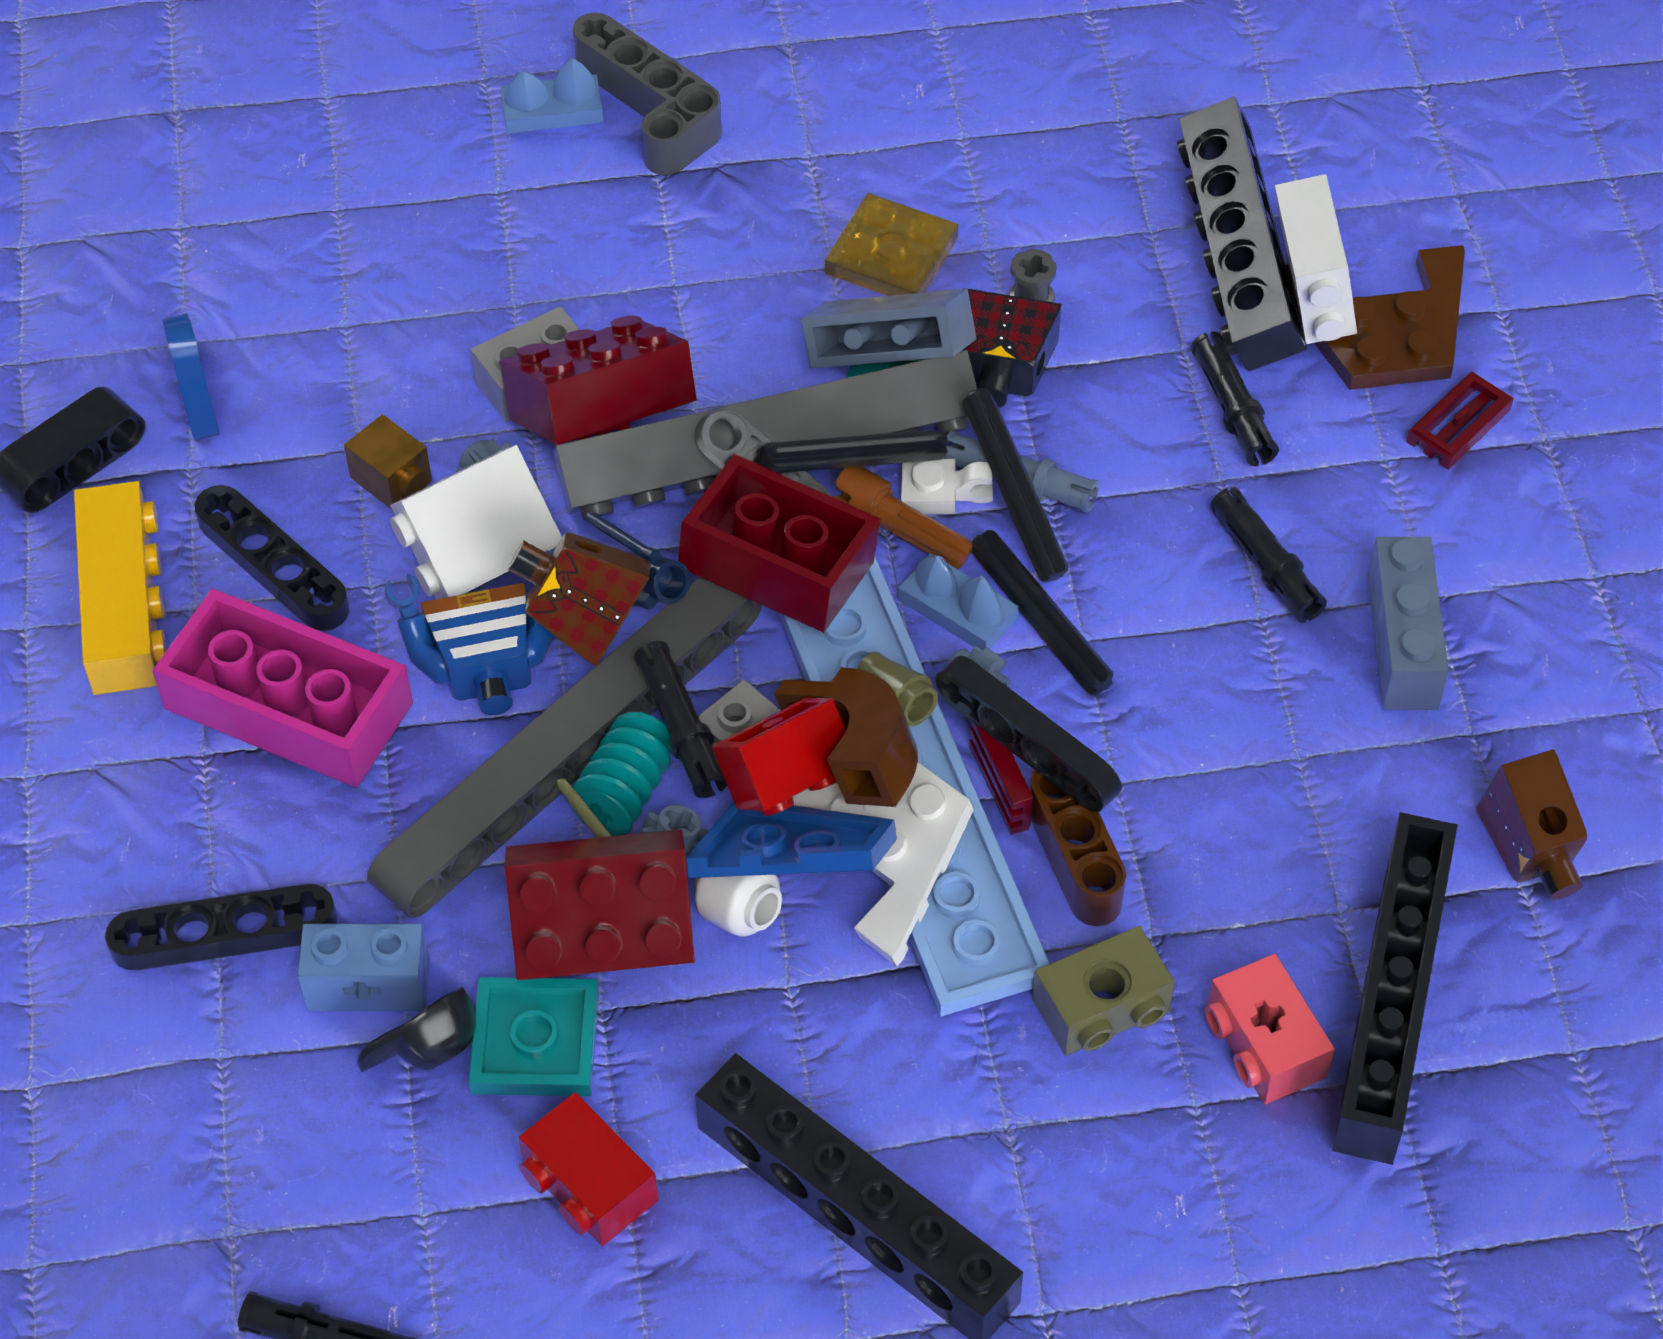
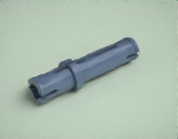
[943,430,1100,513]

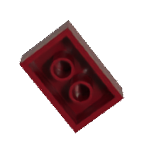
[499,316,697,445]
[678,454,881,633]
[505,829,695,980]

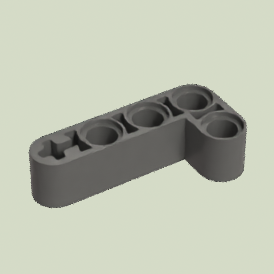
[573,13,722,175]

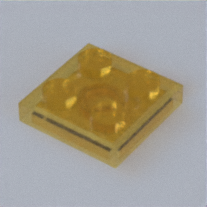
[825,193,959,296]

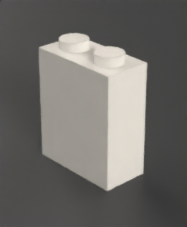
[1275,174,1357,344]
[390,445,562,599]

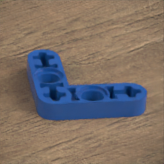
[162,313,219,441]

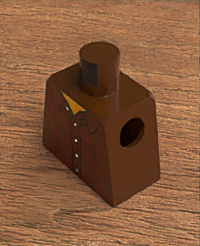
[508,532,650,666]
[1476,749,1587,900]

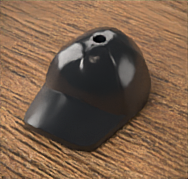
[358,987,476,1072]

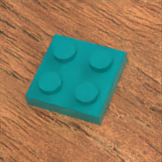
[469,977,599,1097]

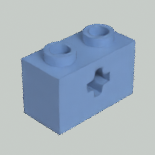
[298,924,430,1011]

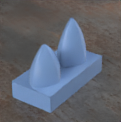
[501,57,604,134]
[898,553,1019,650]

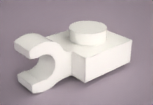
[901,459,993,514]

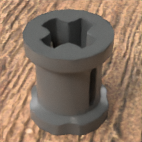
[1009,249,1057,302]

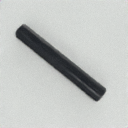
[963,388,1069,583]
[761,430,948,473]
[972,530,1114,696]

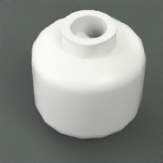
[695,875,782,937]

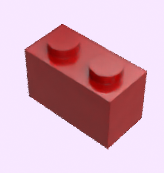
[712,698,846,816]
[518,1092,658,1247]

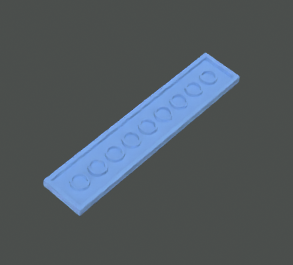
[779,557,1049,1017]

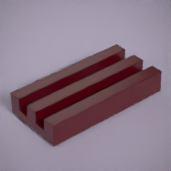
[1406,371,1514,470]
[969,721,1033,835]

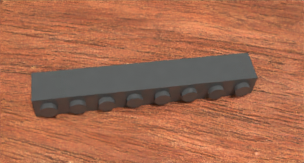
[553,350,977,520]

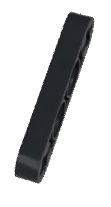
[194,485,350,631]
[935,655,1122,812]
[105,884,338,970]

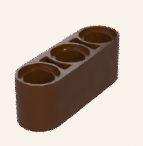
[1030,770,1126,927]

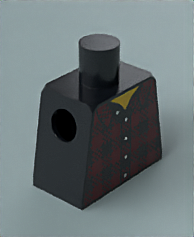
[962,288,1062,408]

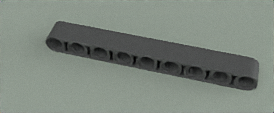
[367,577,762,918]

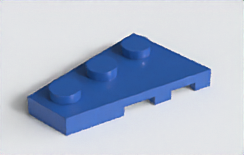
[685,802,897,878]

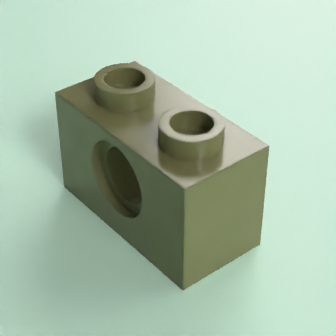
[1032,925,1175,1056]

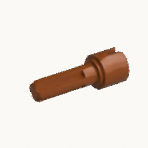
[831,466,973,569]

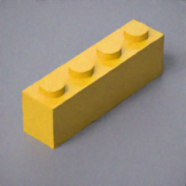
[74,481,167,695]

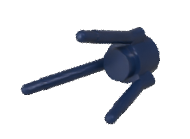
[586,512,693,610]

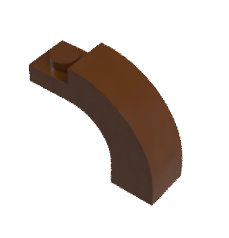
[774,667,918,807]

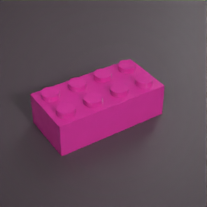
[152,588,413,788]

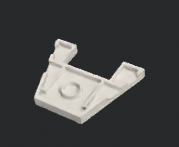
[792,762,974,967]

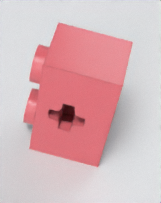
[1205,953,1335,1105]

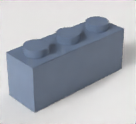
[801,288,977,368]
[1368,537,1449,710]

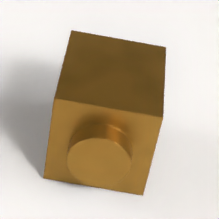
[344,414,432,510]

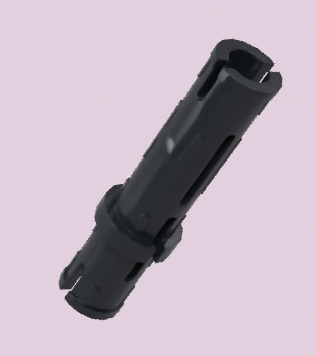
[1191,331,1279,466]
[1210,487,1327,623]
[634,641,728,798]
[238,1291,417,1339]

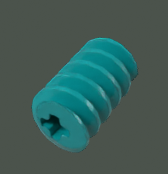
[572,712,671,836]

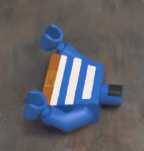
[384,550,555,715]

